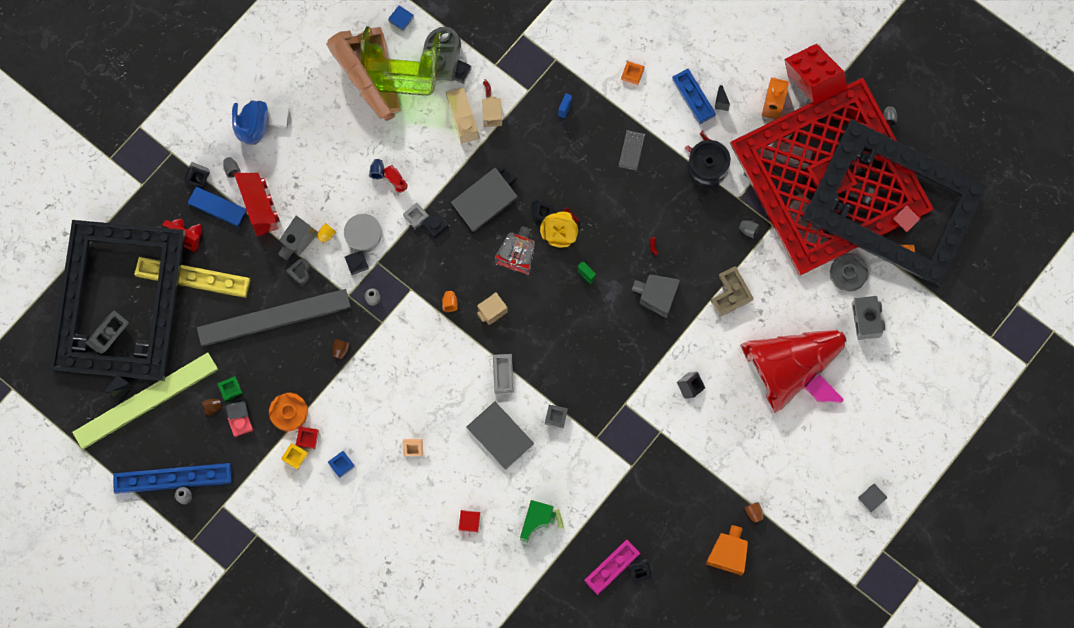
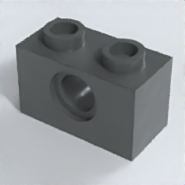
[851,296,885,340]
[85,311,129,355]

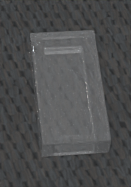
[619,130,645,171]

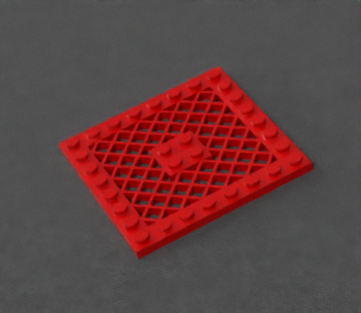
[730,78,934,276]

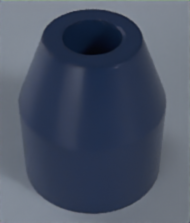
[369,159,385,180]

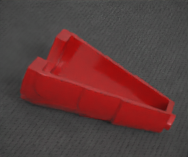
[740,330,847,413]

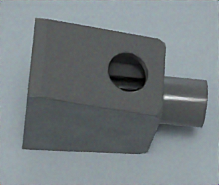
[278,215,318,260]
[632,275,680,318]

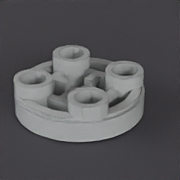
[344,214,382,252]

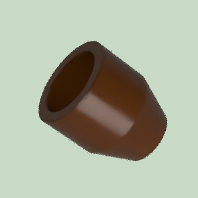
[332,339,350,359]
[201,399,222,416]

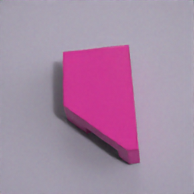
[805,374,844,403]

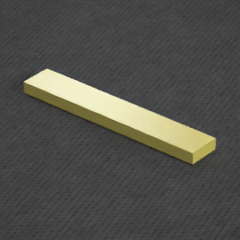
[134,257,251,298]

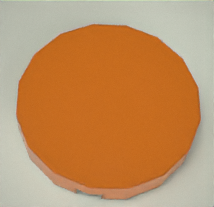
[269,393,308,432]

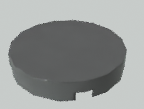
[829,254,868,292]

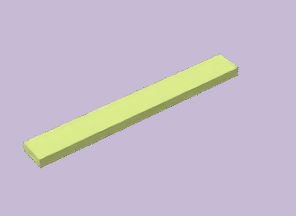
[72,353,218,449]

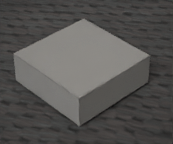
[403,203,429,230]

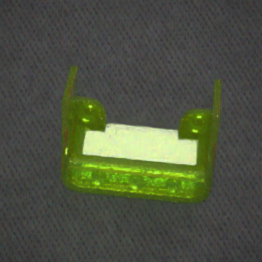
[361,26,440,96]

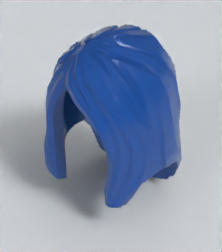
[232,100,268,145]

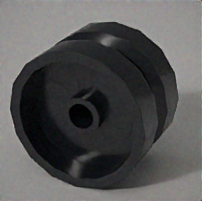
[687,140,731,188]

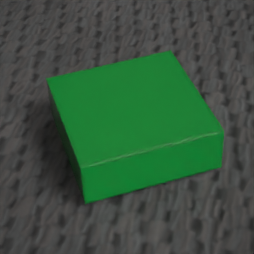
[577,261,596,284]
[217,376,243,402]

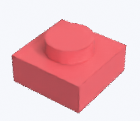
[228,415,253,437]

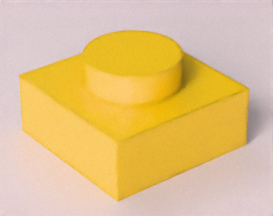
[281,443,308,470]

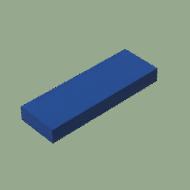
[672,69,716,124]
[188,187,247,227]

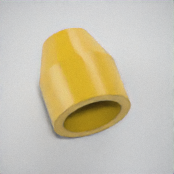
[316,223,337,243]

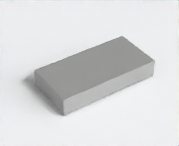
[493,354,514,394]

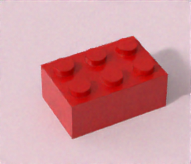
[784,43,847,104]

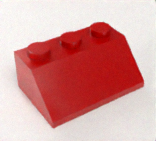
[234,173,280,236]

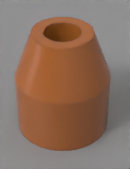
[745,502,763,523]

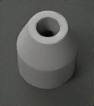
[365,288,381,306]
[175,487,192,504]

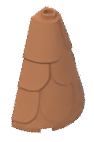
[326,27,401,121]

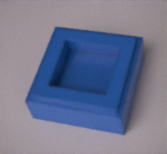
[388,5,414,31]
[558,93,572,118]
[328,451,355,478]

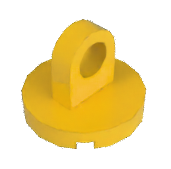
[540,212,578,247]

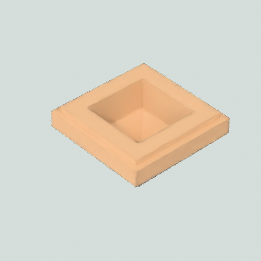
[403,439,423,456]

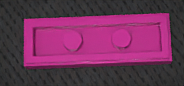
[584,540,641,595]

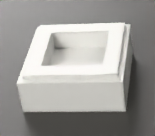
[268,107,289,128]

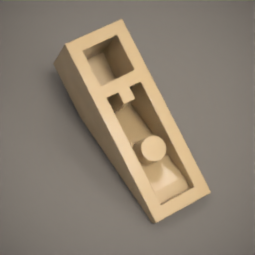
[446,88,479,144]

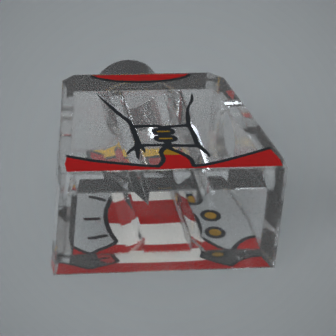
[495,227,535,275]

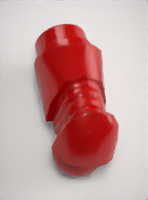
[384,165,408,193]

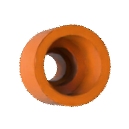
[442,291,458,312]

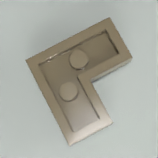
[711,266,754,317]

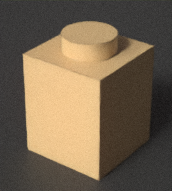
[482,97,502,127]
[477,293,508,325]

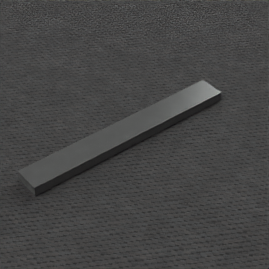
[197,289,351,347]

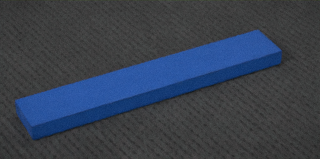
[113,463,232,494]

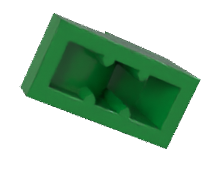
[520,500,556,543]

